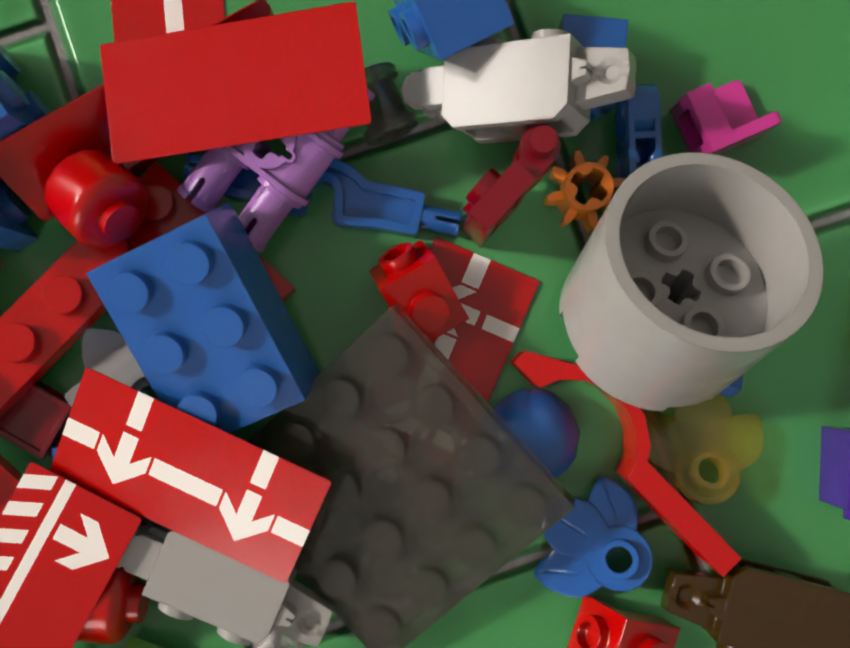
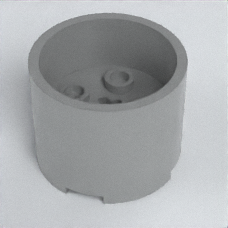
[559,152,823,412]

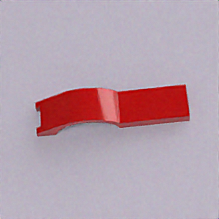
[509,351,742,577]

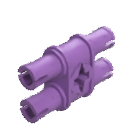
[177,88,376,253]

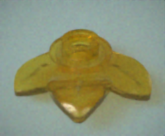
[643,394,764,505]

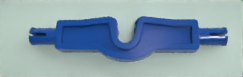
[183,153,462,238]

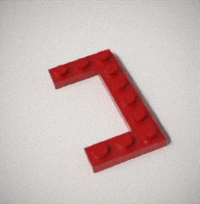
[0,161,296,516]

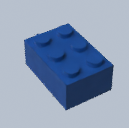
[86,202,320,433]

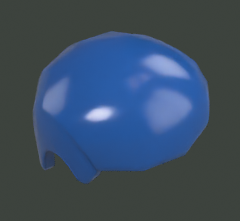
[479,388,580,485]

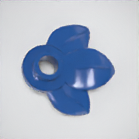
[534,476,653,598]

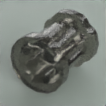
[363,62,418,146]

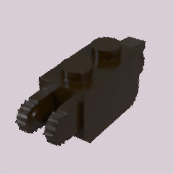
[661,558,850,648]

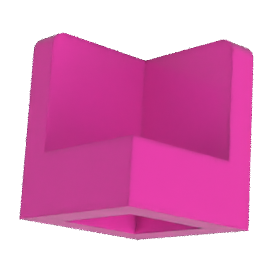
[669,80,782,155]

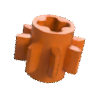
[543,150,625,233]

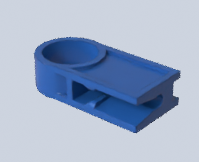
[615,84,662,179]

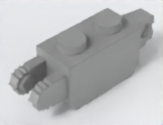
[400,29,637,144]
[117,520,335,647]

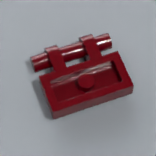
[462,125,561,248]

